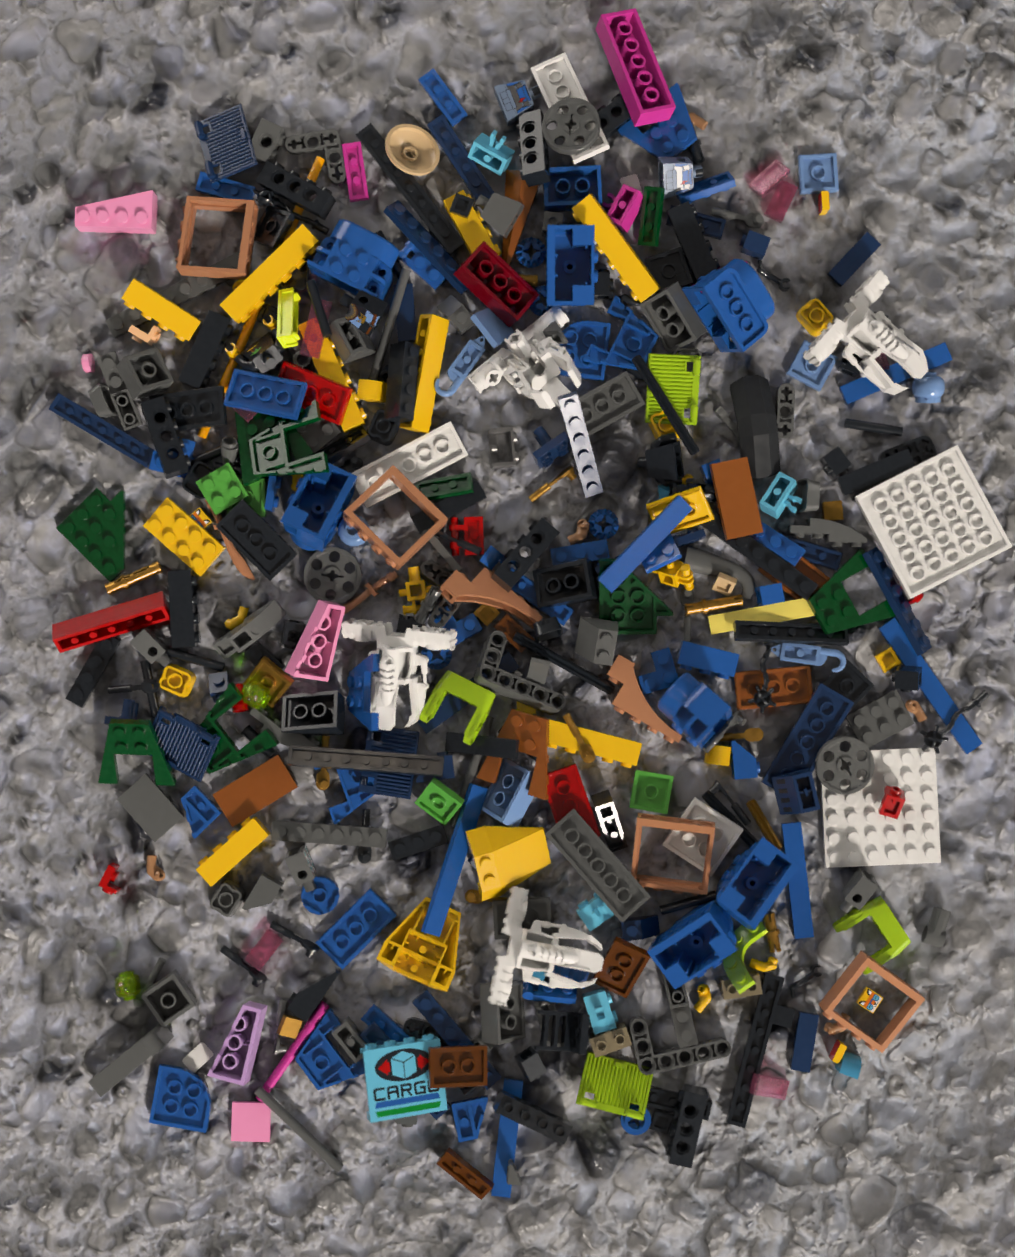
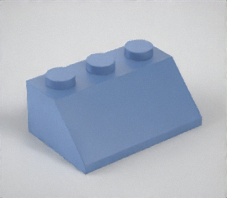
[482,758,534,827]

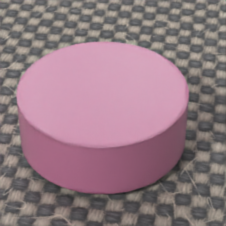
[81,353,96,373]

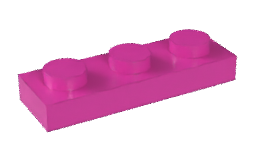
[342,141,369,202]

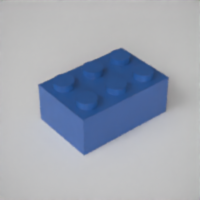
[543,165,602,212]

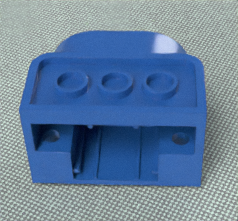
[307,219,399,301]
[546,225,598,306]
[682,259,775,352]
[280,463,357,552]
[657,673,732,750]
[716,837,800,929]
[647,901,738,989]

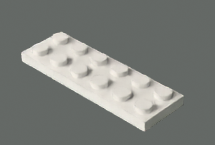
[530,52,610,164]
[351,421,468,509]

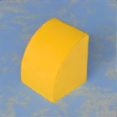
[357,379,387,403]
[704,745,731,766]

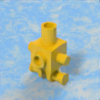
[652,560,694,591]
[399,566,435,615]

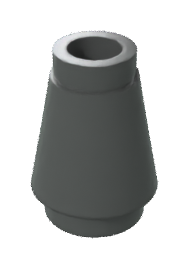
[220,437,239,466]

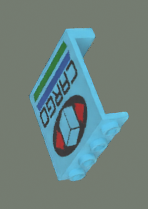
[360,1034,448,1123]

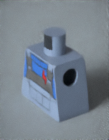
[494,80,542,126]
[658,157,703,199]

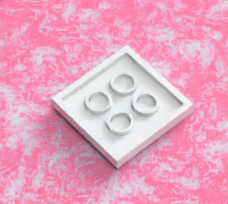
[663,797,743,876]

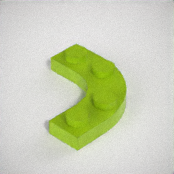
[723,922,768,994]

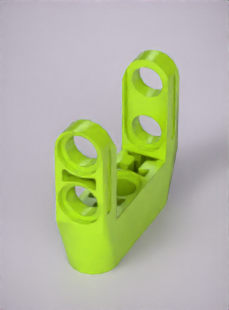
[419,670,496,746]
[832,896,911,975]

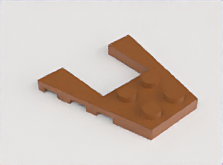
[476,709,549,800]

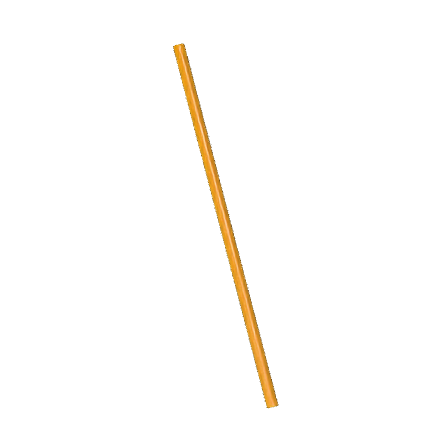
[197,156,325,439]

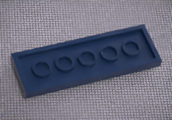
[761,683,855,789]

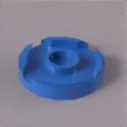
[301,876,340,915]

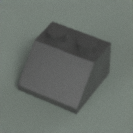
[575,616,618,666]

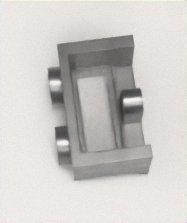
[488,427,519,470]

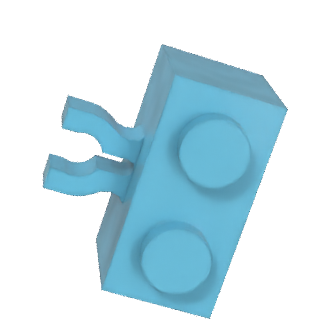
[467,130,515,176]
[759,471,803,519]
[576,893,615,931]
[582,988,619,1035]

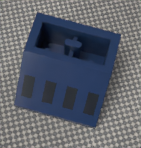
[771,768,821,815]

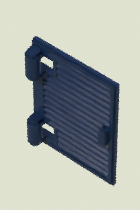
[194,104,258,184]
[150,705,221,782]
[359,728,420,799]

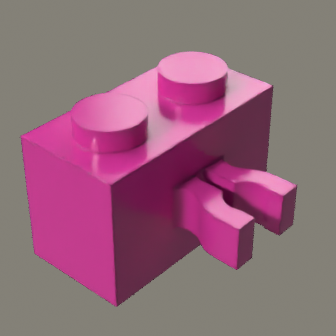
[602,184,643,233]

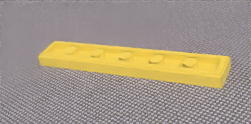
[707,597,815,635]

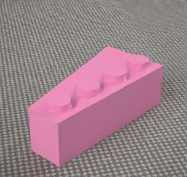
[75,190,158,234]
[284,600,345,682]

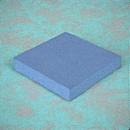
[797,153,839,195]
[470,308,515,348]
[786,340,838,392]

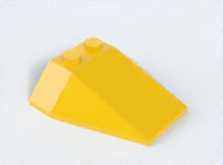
[465,826,551,902]
[376,897,461,992]

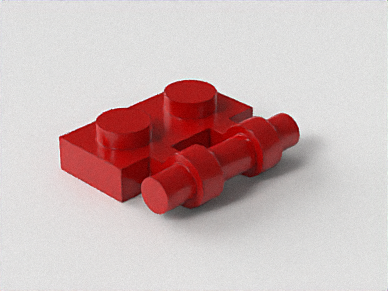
[449,516,484,556]

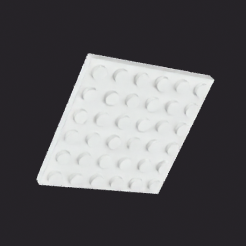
[854,445,1013,600]
[820,747,941,868]

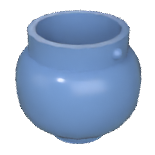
[912,372,945,403]
[338,514,370,547]

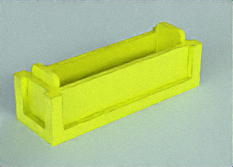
[276,287,301,348]

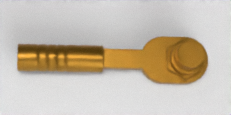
[528,465,577,503]
[563,713,595,763]
[719,727,764,742]
[316,736,330,790]
[465,889,507,904]

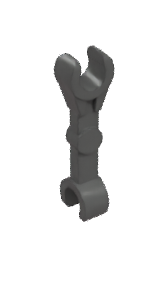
[714,406,739,442]

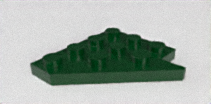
[56,488,125,582]
[599,559,673,634]

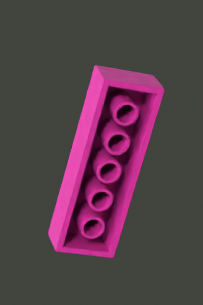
[596,8,676,127]

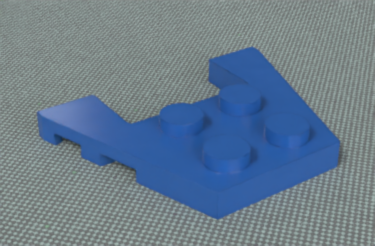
[618,83,697,158]
[583,295,659,370]
[346,654,380,731]
[314,767,375,824]
[295,1008,365,1090]

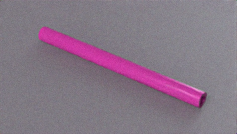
[256,1001,329,1102]

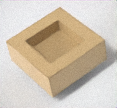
[712,572,737,596]

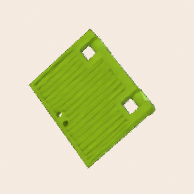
[645,353,701,425]
[576,1051,653,1121]

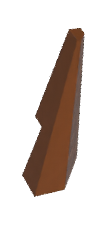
[502,169,540,266]

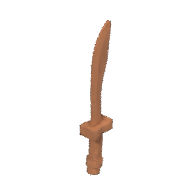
[205,500,255,580]
[342,570,399,615]

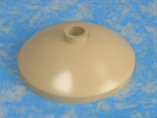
[385,124,440,176]

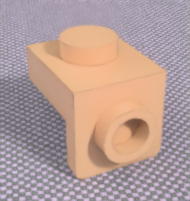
[128,325,161,347]

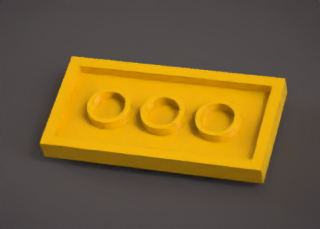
[143,497,226,576]

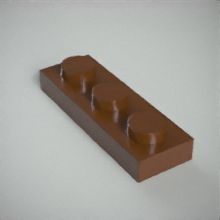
[436,1148,494,1200]

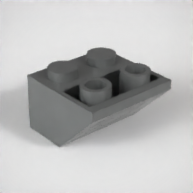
[330,317,377,364]

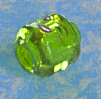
[241,681,271,709]
[114,971,141,1001]

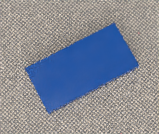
[223,368,308,421]
[315,887,397,970]

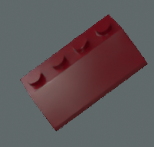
[453,241,539,327]

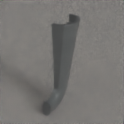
[684,545,755,600]

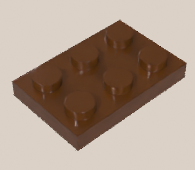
[592,936,651,998]
[428,1045,488,1089]

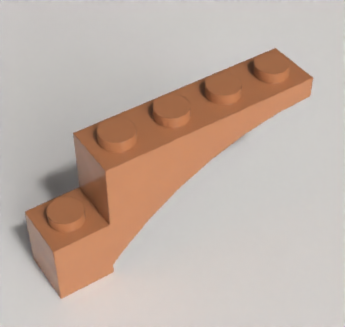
[440,567,543,629]
[606,654,683,744]

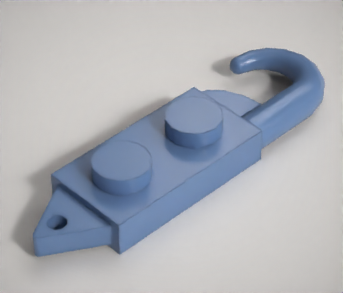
[434,335,486,397]
[771,643,846,672]

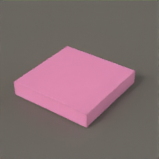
[231,1101,271,1142]

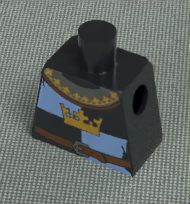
[339,291,388,337]

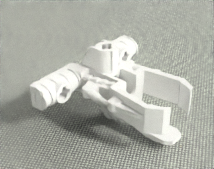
[803,270,929,395]
[467,306,581,409]
[341,618,457,731]
[487,886,604,1007]

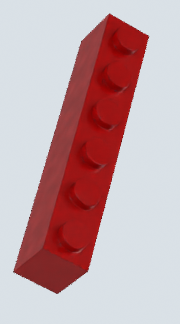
[52,591,170,653]

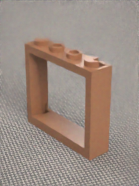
[175,196,259,280]
[343,465,448,570]
[631,813,715,896]
[818,950,925,1053]

